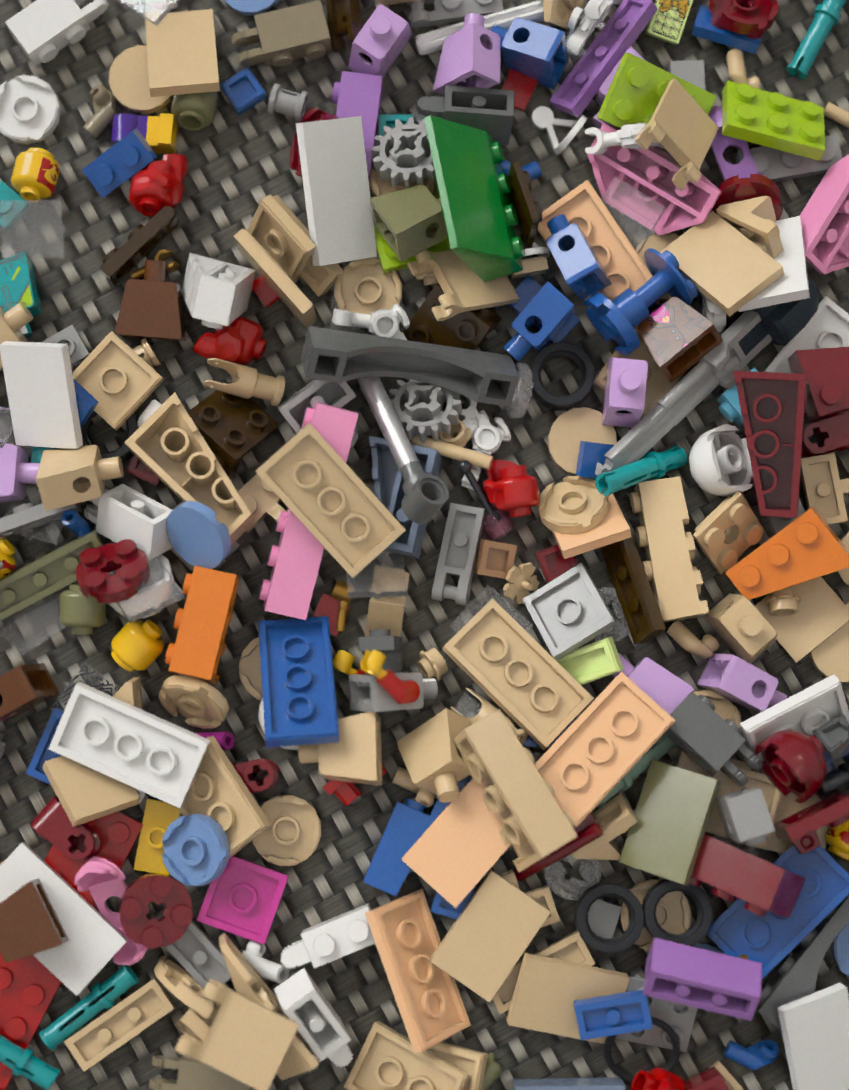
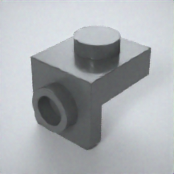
[359,629,403,672]

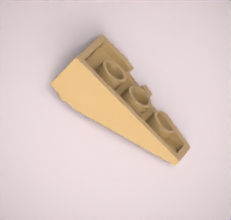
[219,933,319,1080]

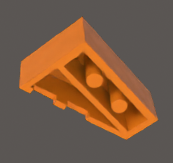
[725,506,849,600]
[165,566,239,686]

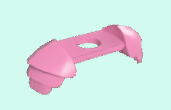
[74,857,148,965]

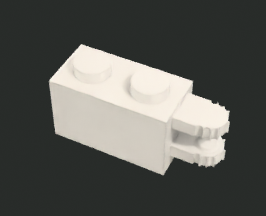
[5,0,109,67]
[84,484,173,561]
[280,903,375,969]
[274,968,353,1068]

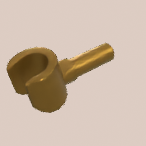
[130,249,180,279]
[331,580,354,632]

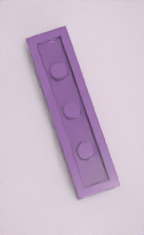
[549,0,658,118]

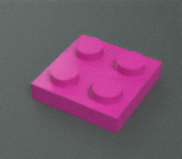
[197,856,289,945]

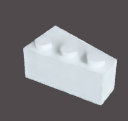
[182,253,256,329]

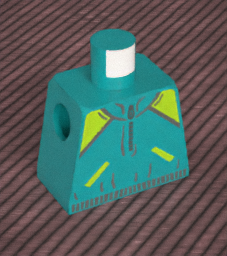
[0,252,41,339]

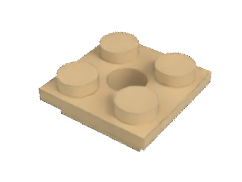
[693,491,765,574]

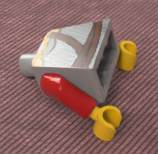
[333,650,438,712]

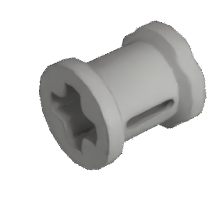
[268,83,309,122]

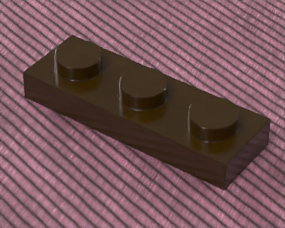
[601,534,666,644]

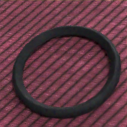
[604,1017,680,1083]

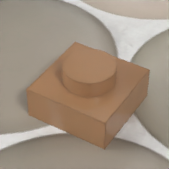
[474,539,517,579]

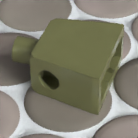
[370,185,448,262]

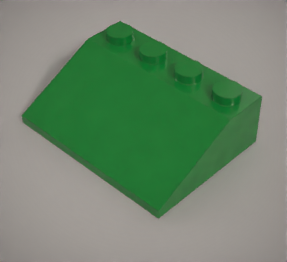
[424,115,525,282]

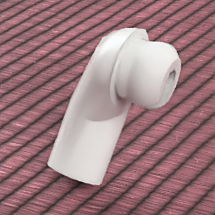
[242,940,289,984]

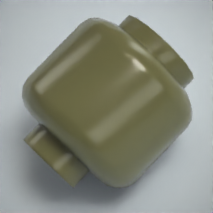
[171,91,218,131]
[59,584,106,635]

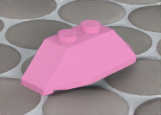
[587,123,722,235]
[800,154,849,275]

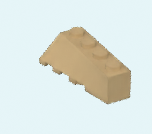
[124,392,255,546]
[630,476,709,623]
[454,709,577,873]

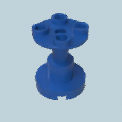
[583,248,698,356]

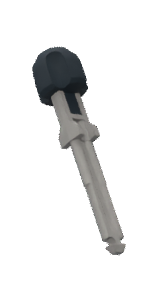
[595,277,819,477]

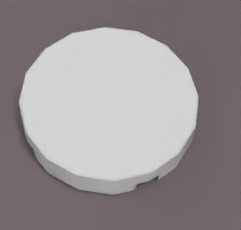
[0,75,61,144]

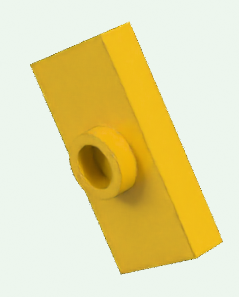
[133,798,181,876]

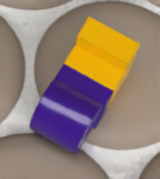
[111,113,178,154]

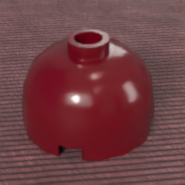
[755,729,827,803]

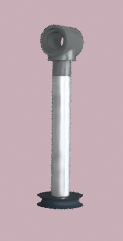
[357,334,449,524]

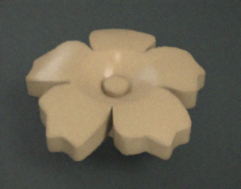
[503,562,540,604]

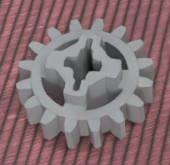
[371,117,436,188]
[389,379,462,443]

